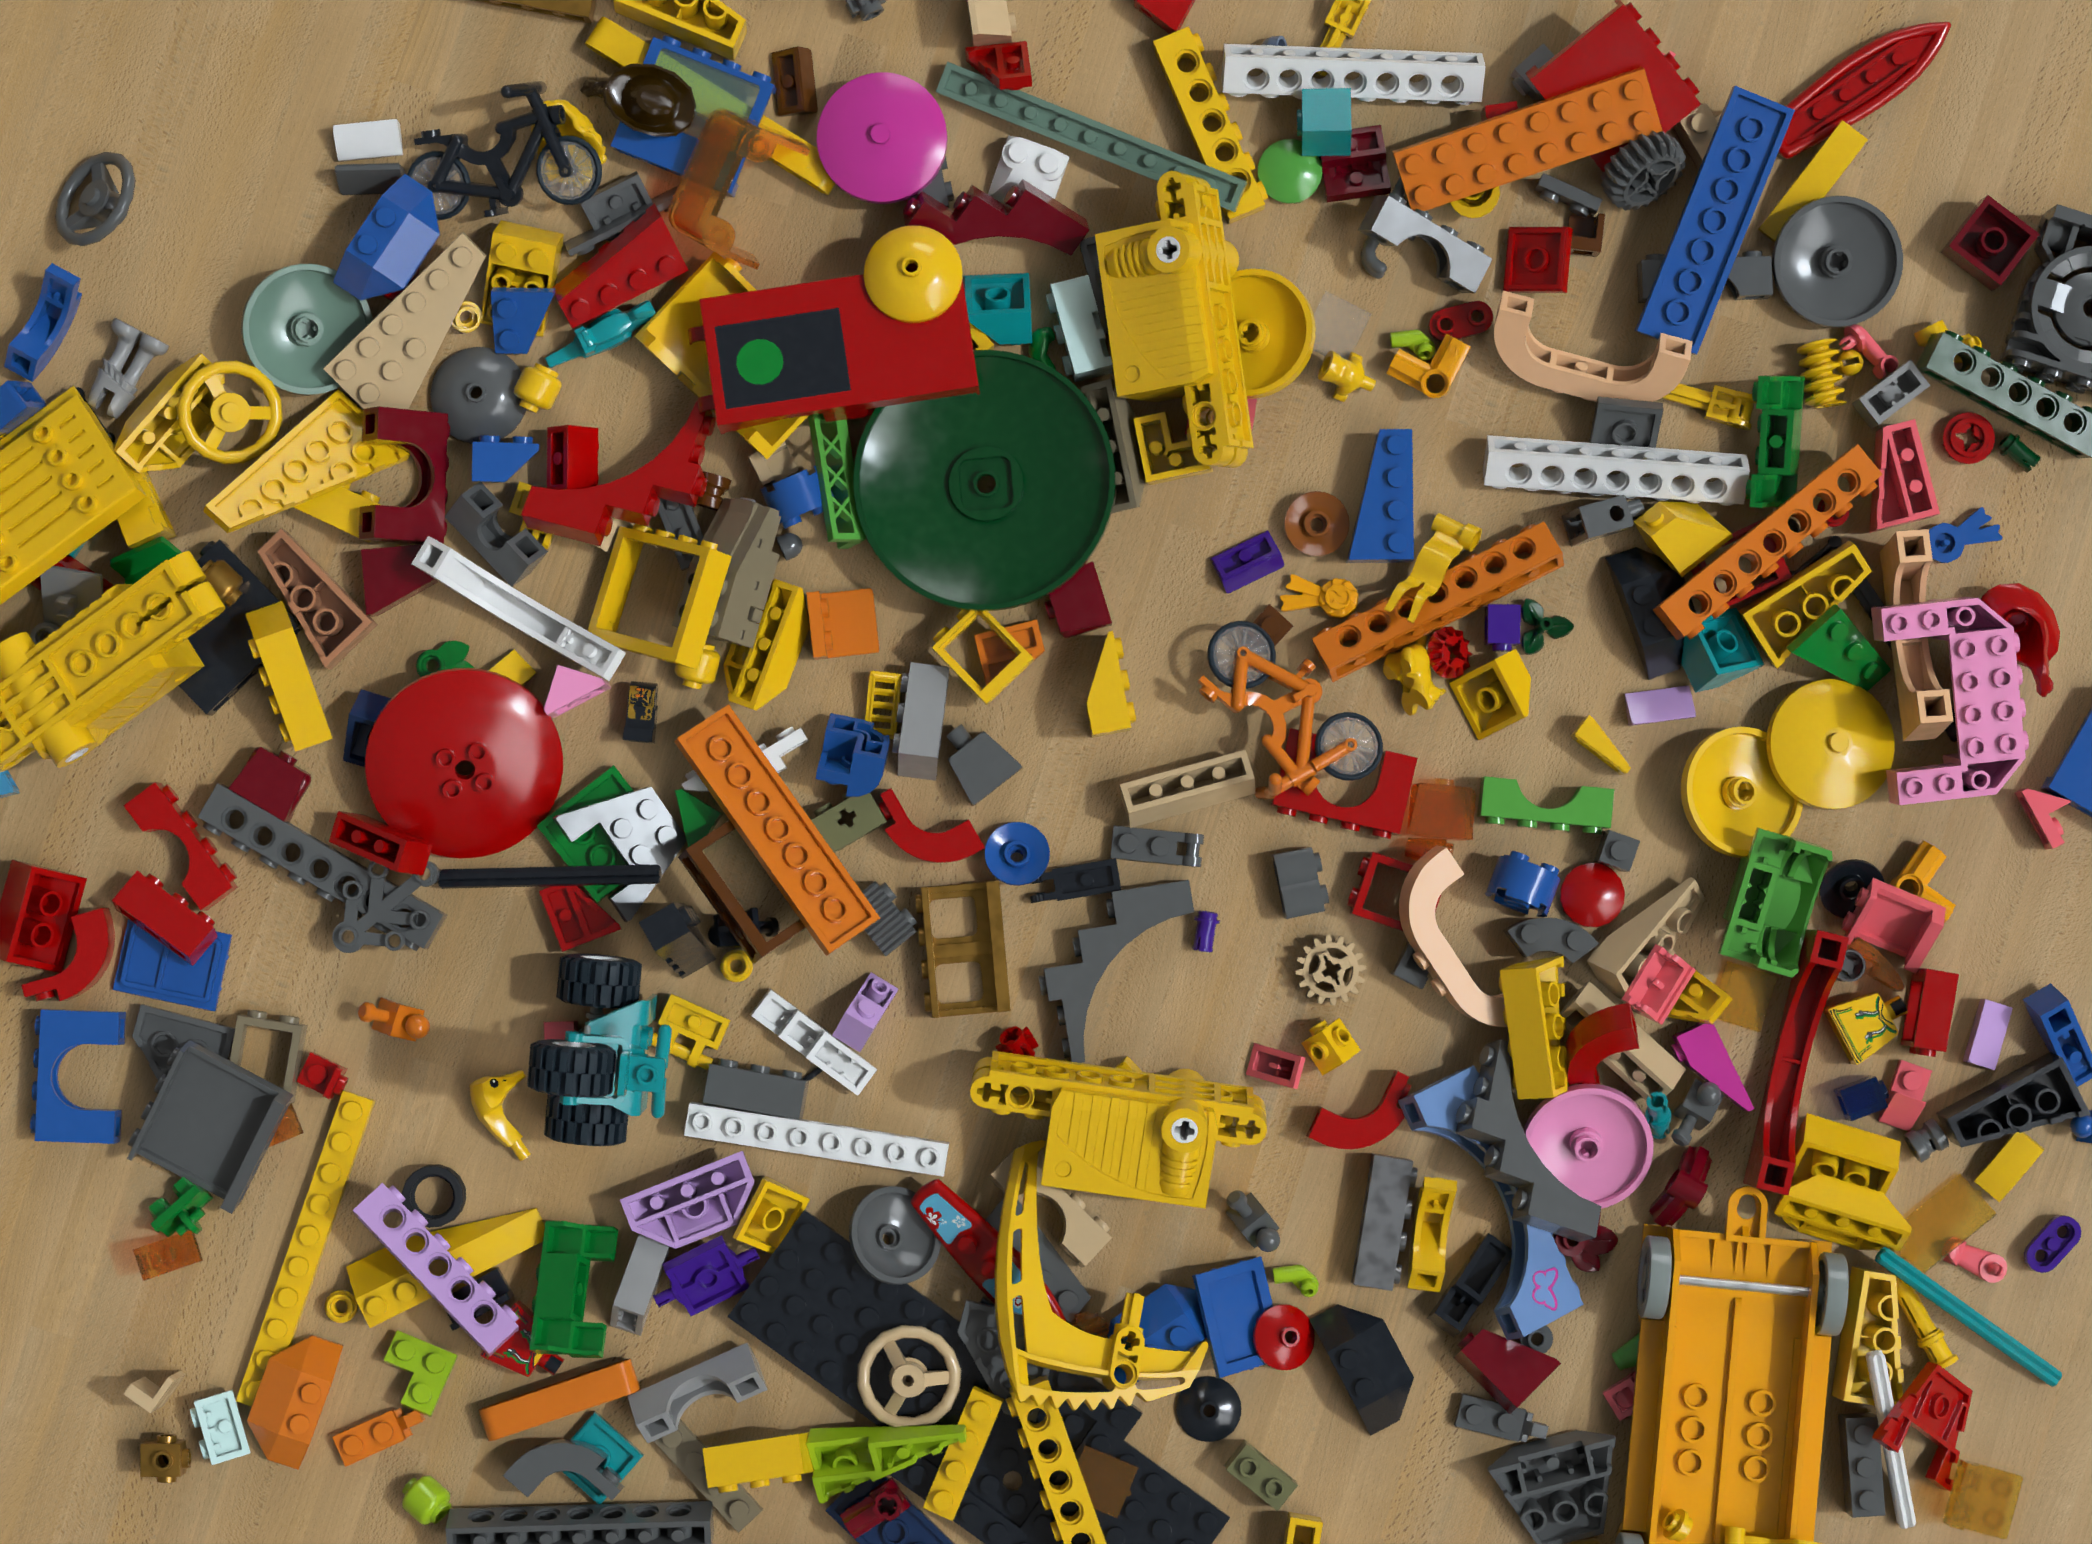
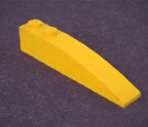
[346,1208,545,1328]

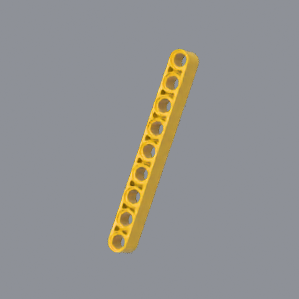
[584,16,835,196]

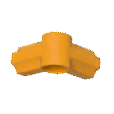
[1386,334,1471,398]
[1890,840,1956,923]

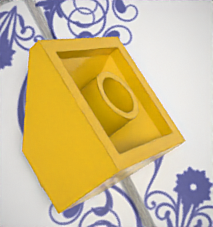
[1633,501,1733,577]
[1449,649,1531,740]

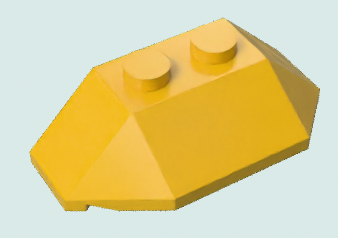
[114,353,225,473]
[723,579,810,711]
[1774,1174,1912,1251]

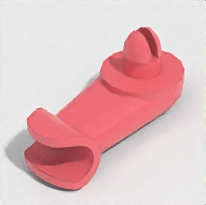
[1839,324,1899,379]
[1942,1237,2007,1283]

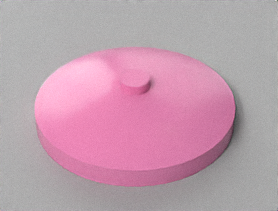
[1524,1084,1654,1209]

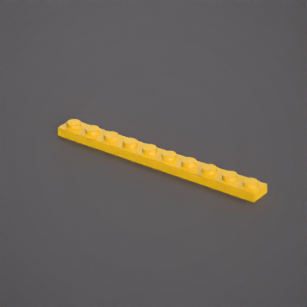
[236,1090,376,1407]

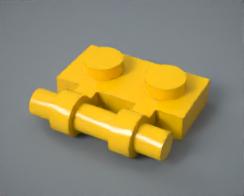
[652,994,731,1070]

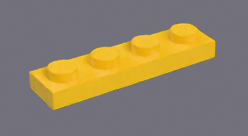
[923,1386,1004,1521]

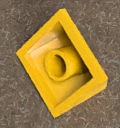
[733,1176,810,1254]

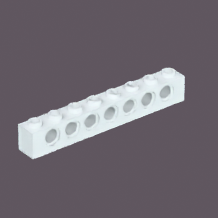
[1221,44,1485,105]
[1483,435,1750,506]
[684,1102,949,1177]

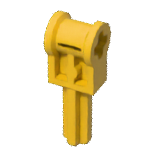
[1315,0,1371,77]
[1662,383,1757,430]

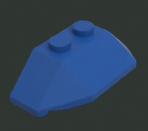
[333,174,440,301]
[1107,1284,1207,1384]

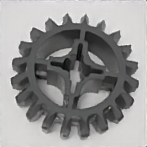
[1600,130,1686,211]

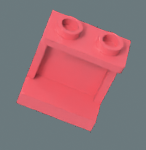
[1841,878,1946,974]

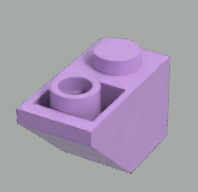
[832,972,898,1052]

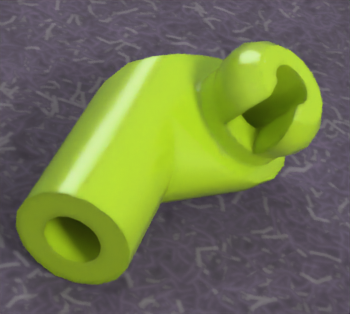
[1390,329,1436,361]
[1272,1265,1319,1297]

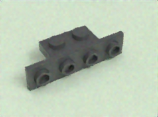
[564,171,687,256]

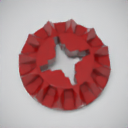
[1942,412,1995,464]
[1427,626,1473,679]

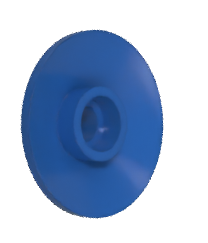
[985,822,1050,886]

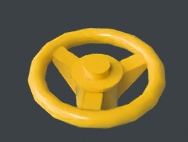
[177,360,283,464]

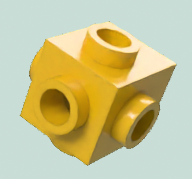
[1301,1018,1361,1076]

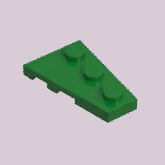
[1786,604,1891,691]

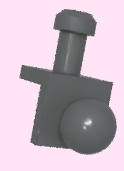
[1671,1079,1724,1146]
[1226,1190,1280,1252]

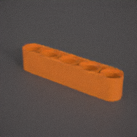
[478,1358,641,1441]

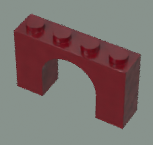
[359,406,450,545]

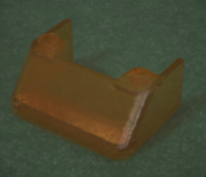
[667,108,810,270]

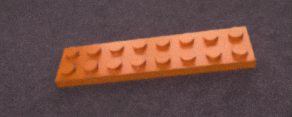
[1392,67,1662,211]
[674,704,880,956]

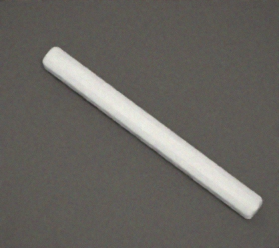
[1866,1350,1916,1529]

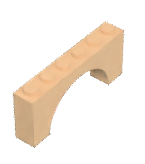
[1879,529,1953,741]

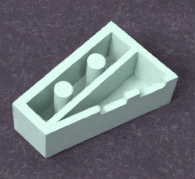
[1046,275,1113,383]

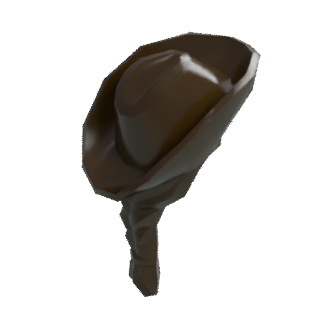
[580,64,696,137]

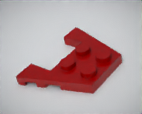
[1872,1362,1973,1492]

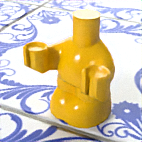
[1318,351,1376,402]

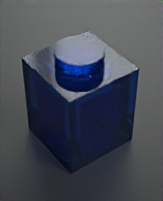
[1834,1076,1889,1121]

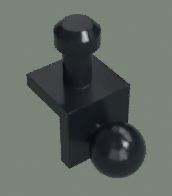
[708,908,780,948]

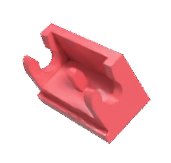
[1622,944,1696,1025]

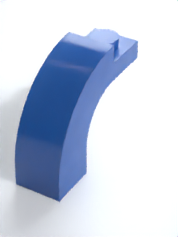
[4,263,82,382]

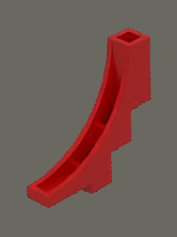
[521,401,716,547]

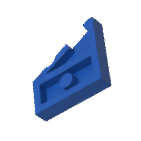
[491,287,555,354]

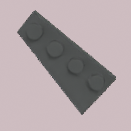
[985,1197,1091,1323]

